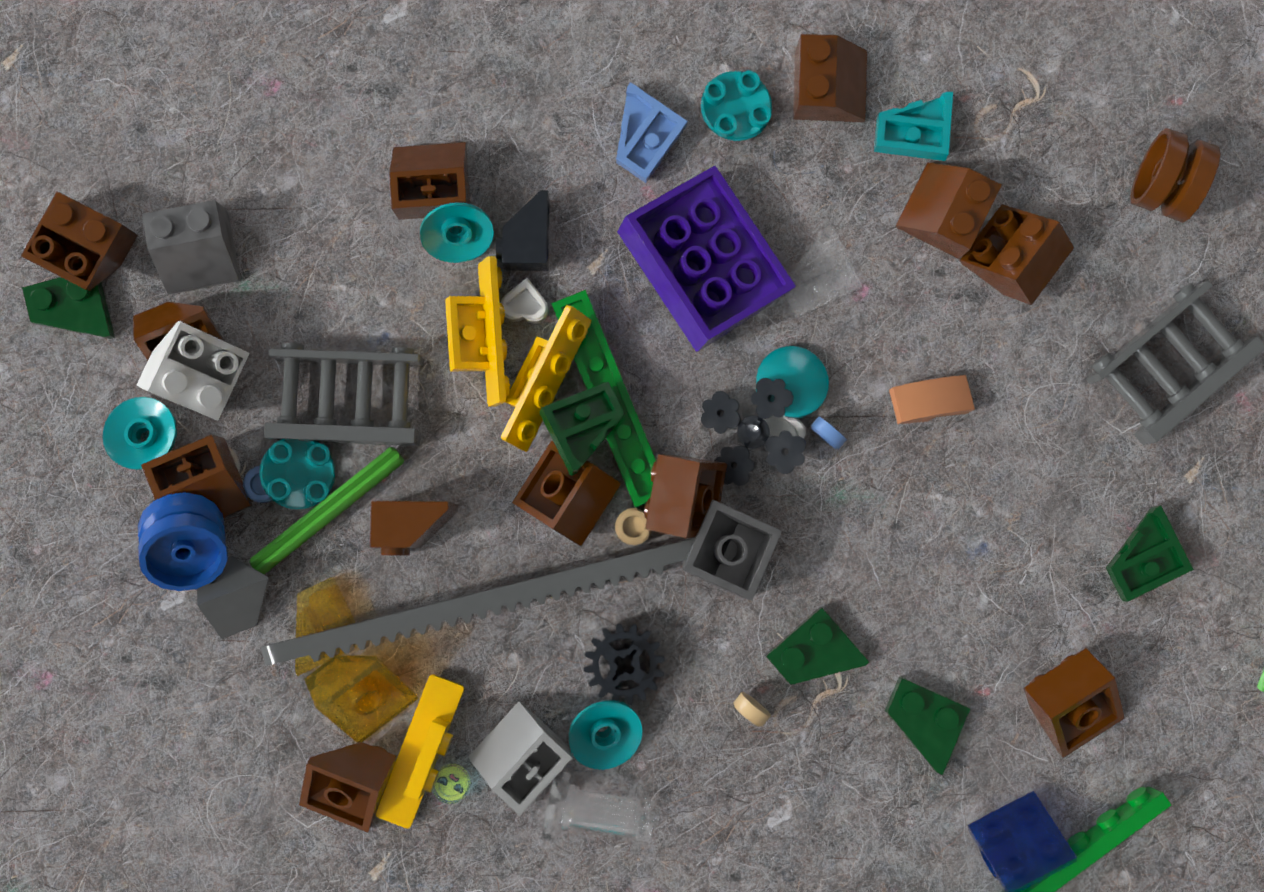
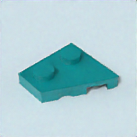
[874,91,953,161]

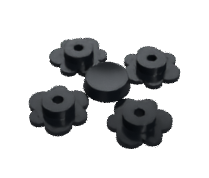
[701,378,806,486]

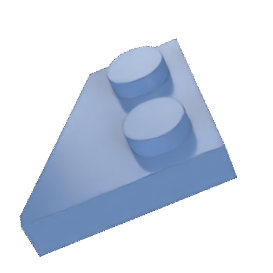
[616,82,688,183]

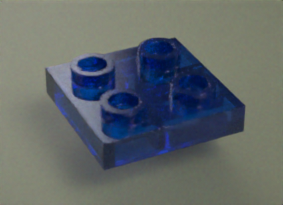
[968,791,1077,892]

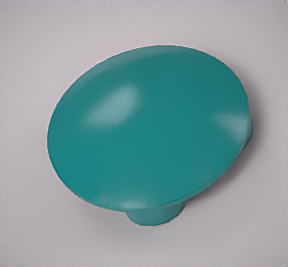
[701,70,772,141]
[756,346,829,419]
[260,439,335,510]

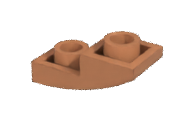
[889,375,975,424]

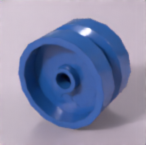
[138,492,228,591]

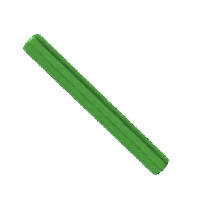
[249,447,404,574]

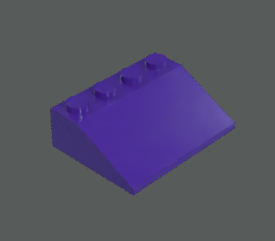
[617,165,796,352]

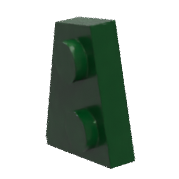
[22,277,115,339]
[539,382,625,476]
[1106,505,1194,602]
[765,607,869,685]
[885,677,970,775]

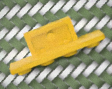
[445,256,510,407]
[501,305,591,452]
[376,674,464,829]

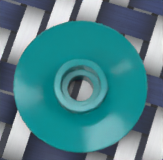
[420,202,494,263]
[102,397,177,470]
[568,700,643,770]

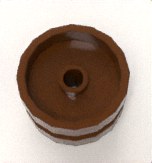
[1130,128,1221,223]

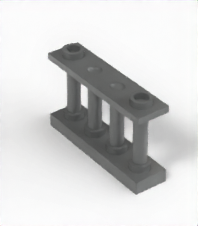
[1085,280,1264,445]
[264,343,424,446]

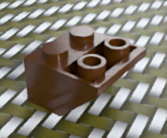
[389,142,471,220]
[21,191,138,291]
[960,204,1074,305]
[141,434,253,518]

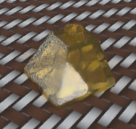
[304,656,419,743]

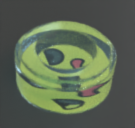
[432,764,471,804]

